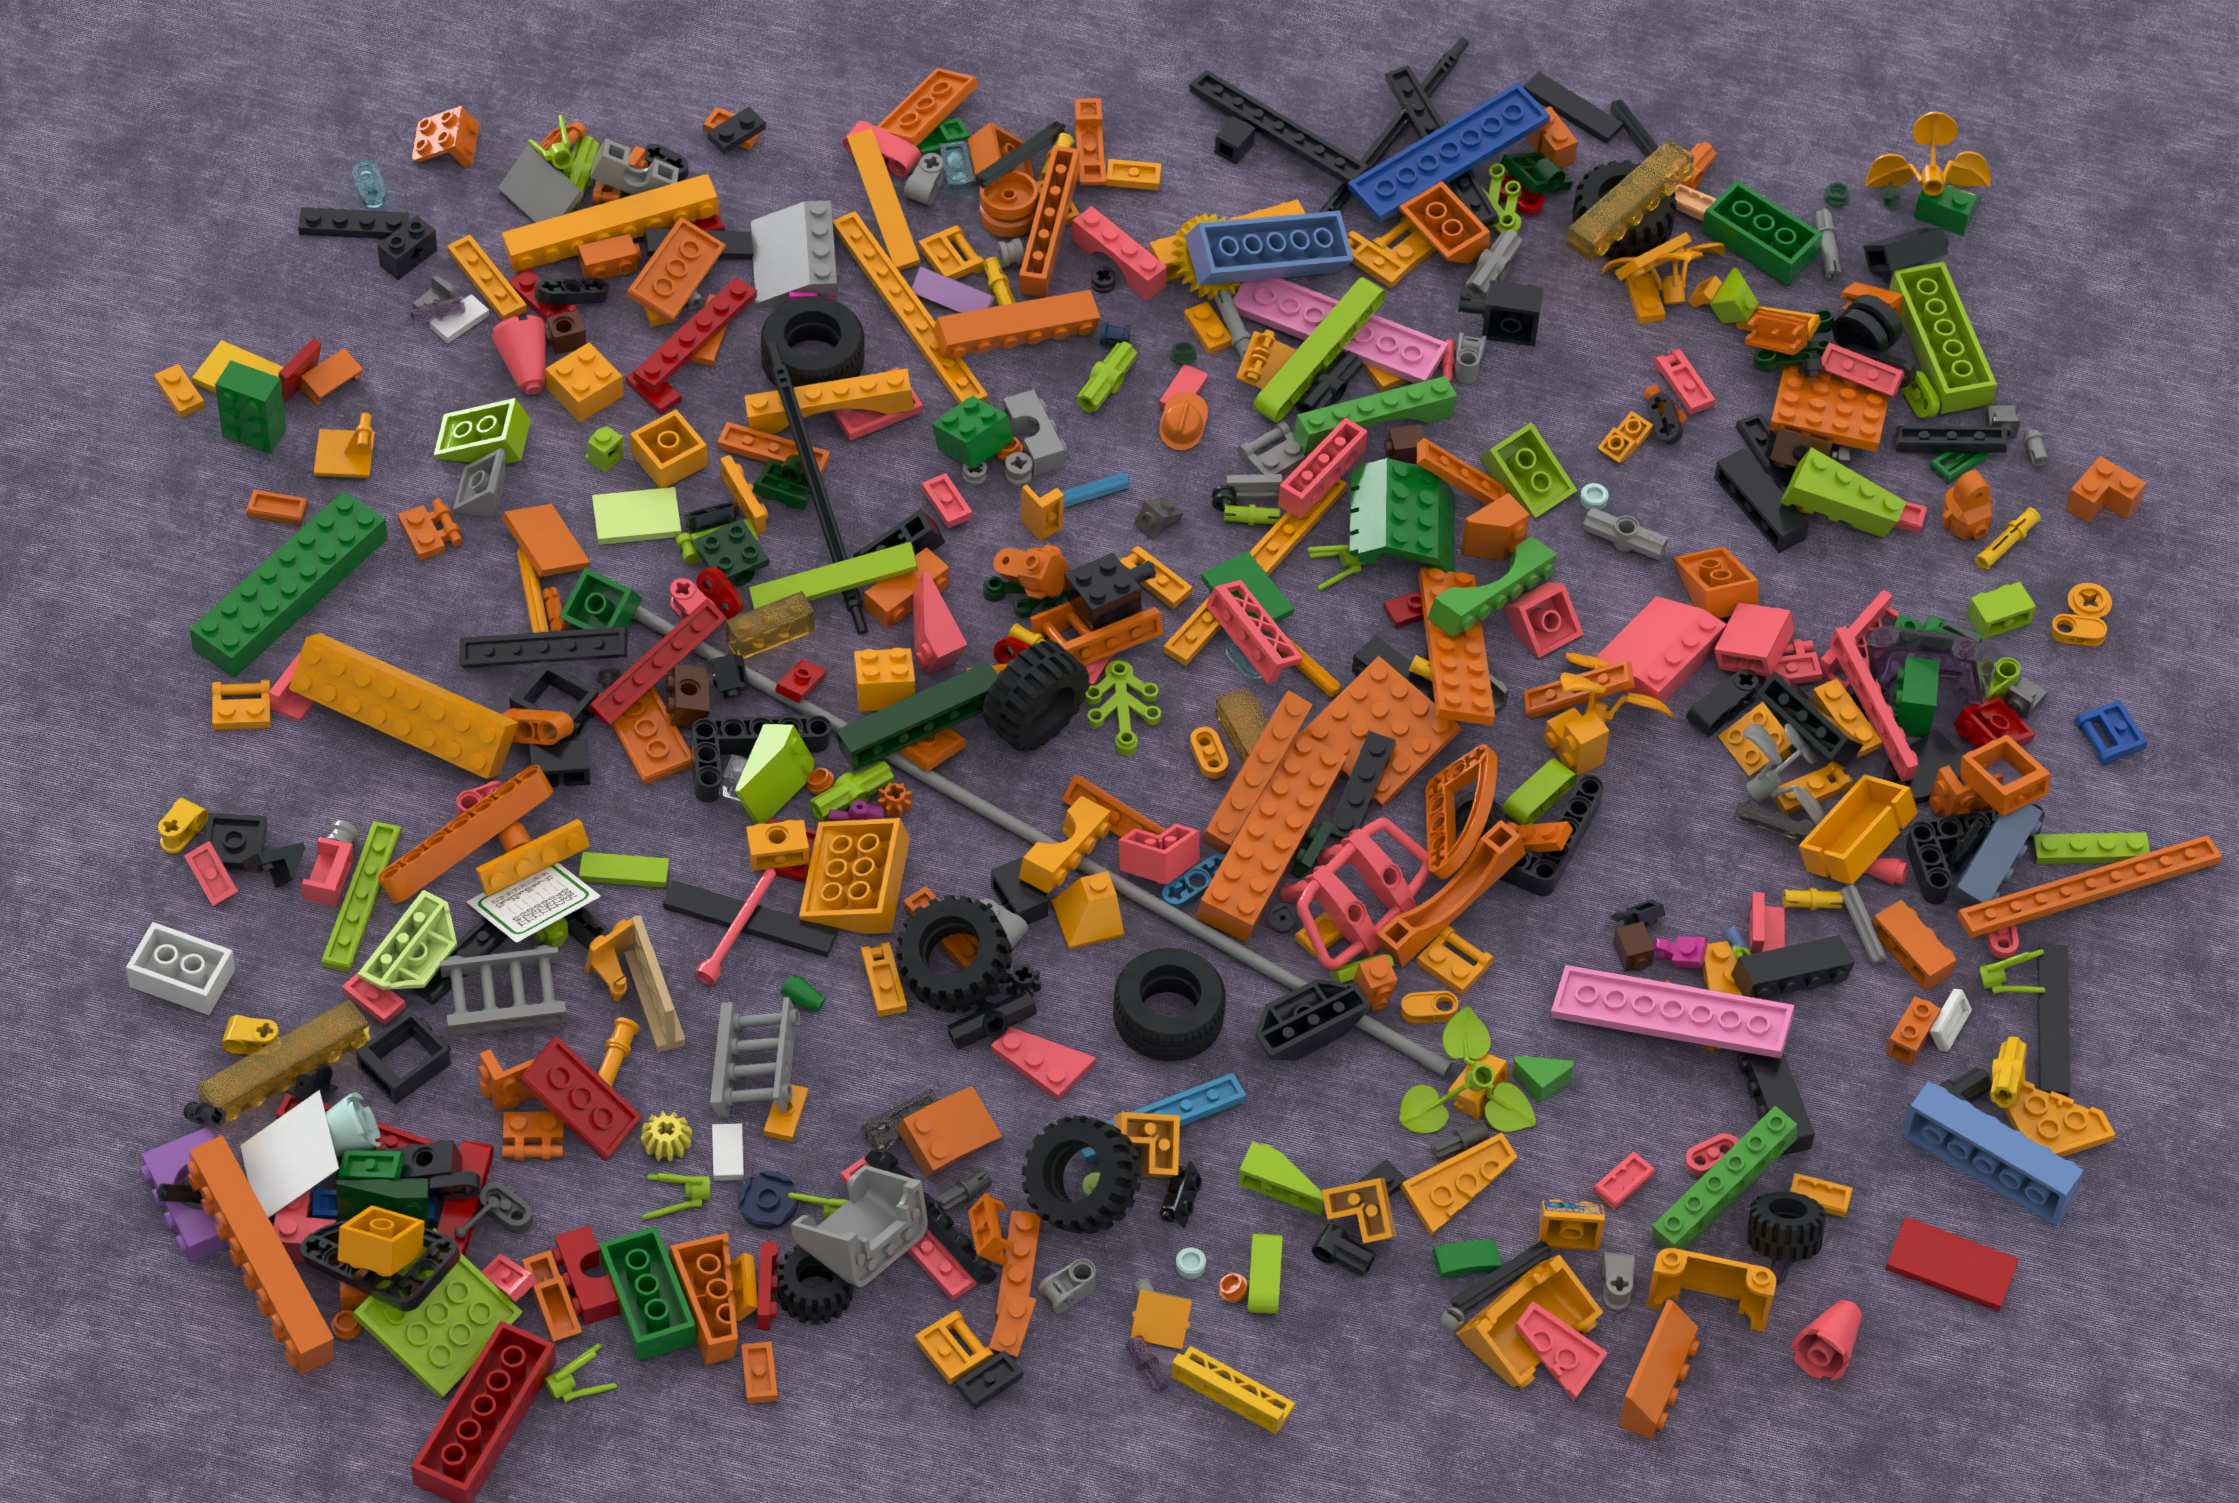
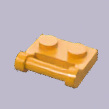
[1372,216,1437,273]
[918,225,985,280]
[212,680,271,730]
[1416,925,1494,996]
[915,1310,995,1385]

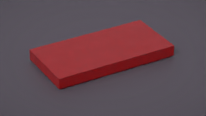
[518,1035,642,1161]
[1885,1217,2019,1311]

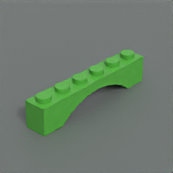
[1293,376,1457,456]
[1427,536,1557,637]

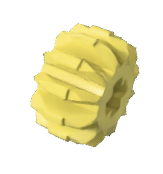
[641,1110,692,1163]

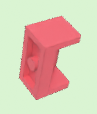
[301,837,354,907]

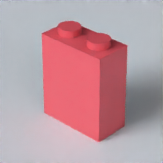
[1714,602,1795,677]

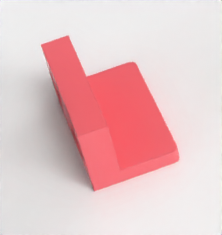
[269,652,316,722]
[1749,892,1785,954]

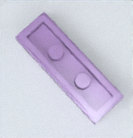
[912,267,995,313]

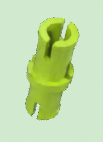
[1224,504,1280,526]

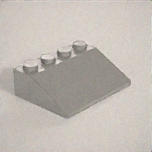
[751,200,837,307]

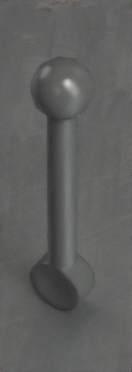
[454,1196,500,1239]

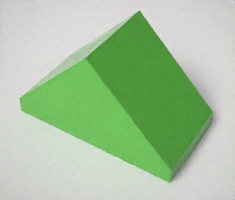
[1512,1056,1574,1104]

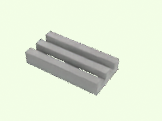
[1226,474,1282,500]

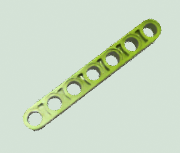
[1253,277,1386,423]

